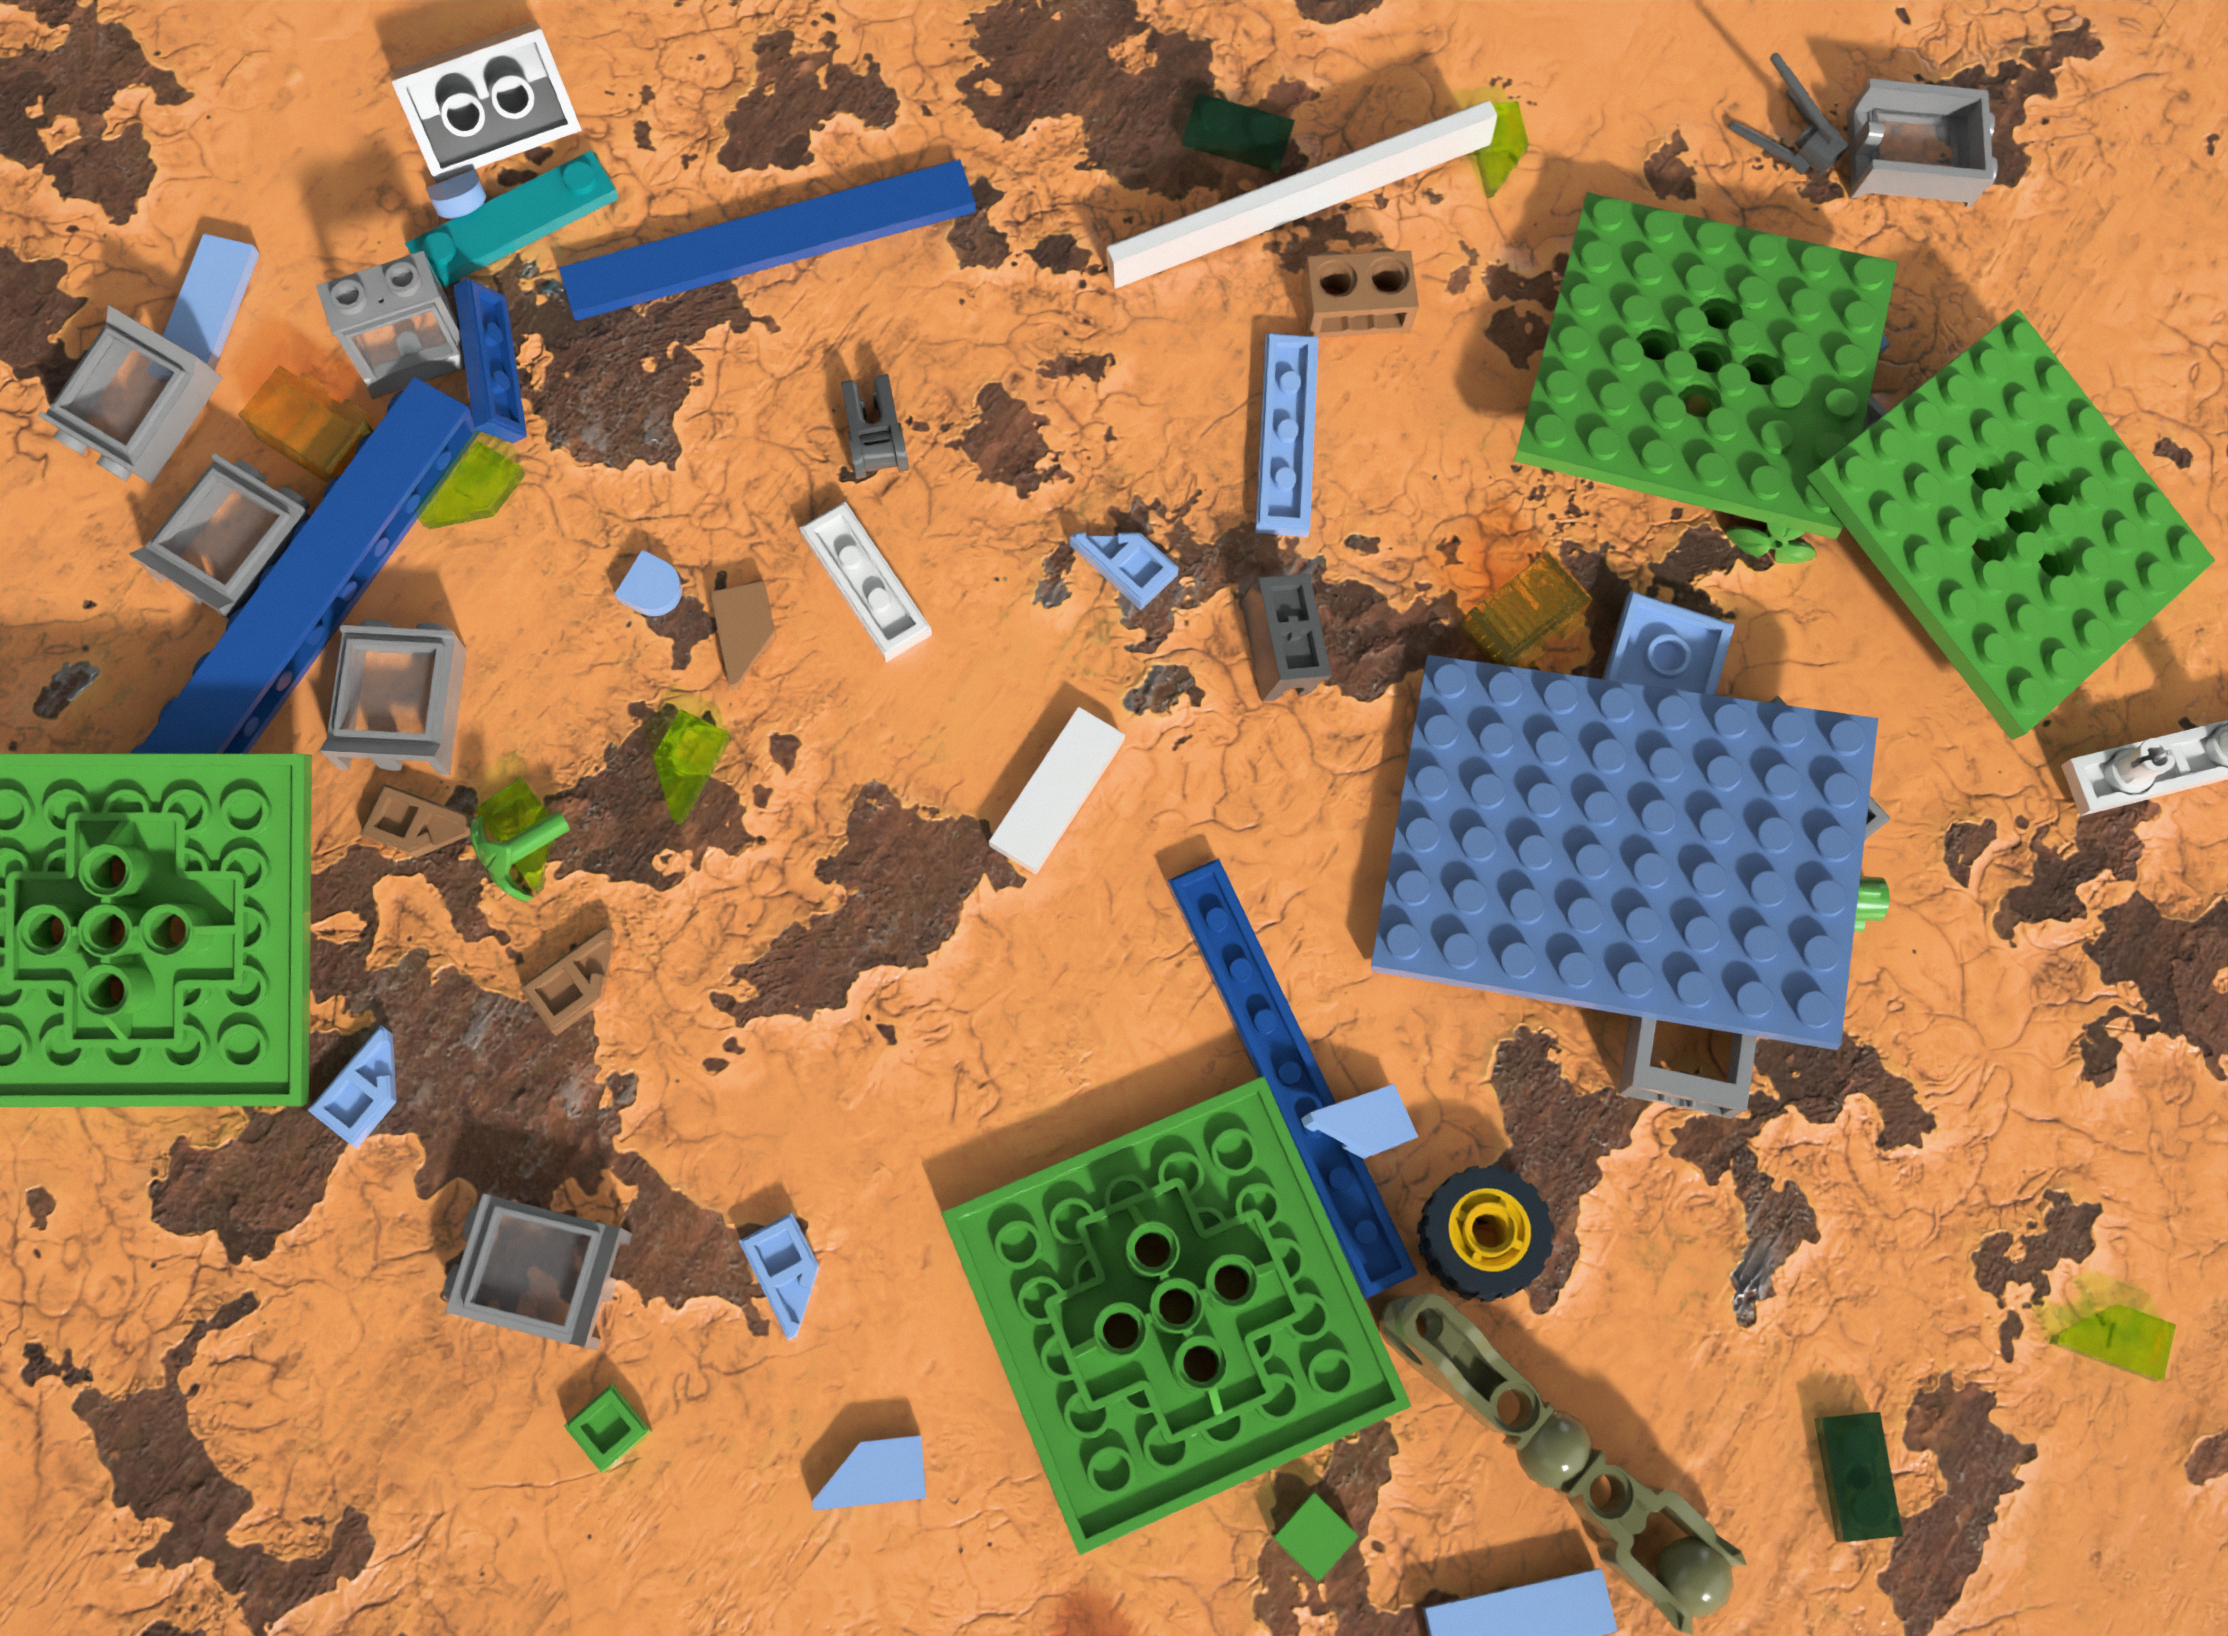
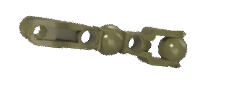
[1379,1293,1747,1635]

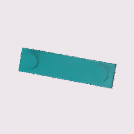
[405,150,619,288]

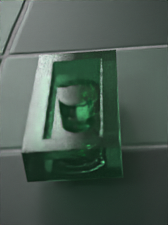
[1182,93,1295,173]
[1814,1412,1903,1542]

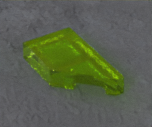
[1475,101,1529,198]
[418,441,525,530]
[653,709,732,826]

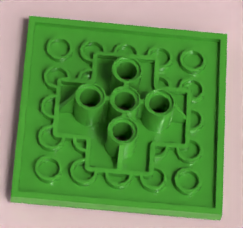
[1514,192,1898,539]
[1806,309,2216,740]
[0,754,312,1107]
[941,1076,1412,1556]

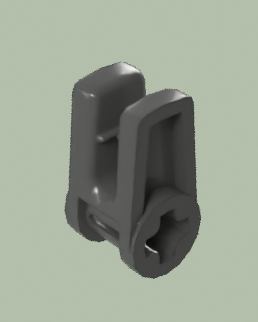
[841,374,909,479]

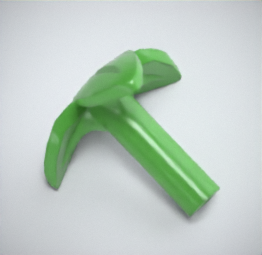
[1725,523,1817,564]
[470,811,570,902]

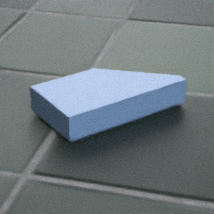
[1070,533,1179,611]
[308,1025,397,1148]
[1301,1084,1418,1159]

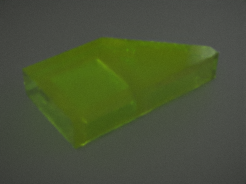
[475,776,554,894]
[2049,1304,2176,1382]

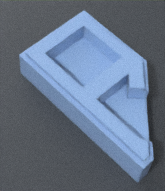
[739,1212,820,1340]
[812,1436,927,1511]

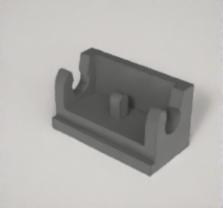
[1241,574,1332,702]

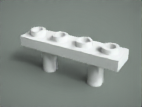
[2061,720,2228,816]

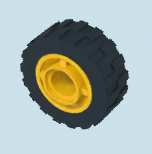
[1417,1165,1555,1302]

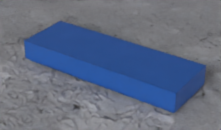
[453,278,527,444]

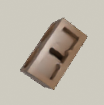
[1302,248,1419,338]

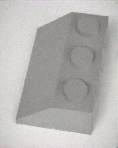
[389,20,582,183]

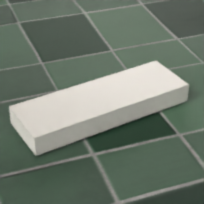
[799,501,932,662]
[989,706,1125,875]

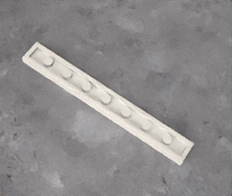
[1107,101,1497,289]

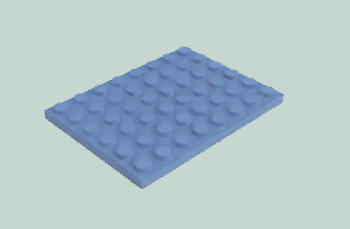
[1371,655,1878,1050]

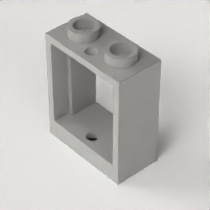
[1618,1015,1757,1119]

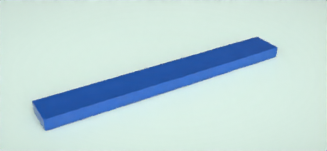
[559,159,976,321]
[1167,858,1418,1299]

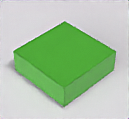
[564,1384,652,1473]
[1271,1492,1359,1582]

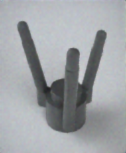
[1728,53,1850,176]

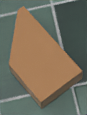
[710,581,777,691]
[359,784,475,858]
[519,924,616,1036]

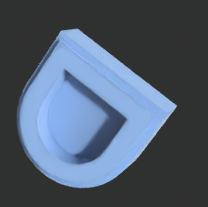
[426,169,486,218]
[614,550,682,616]

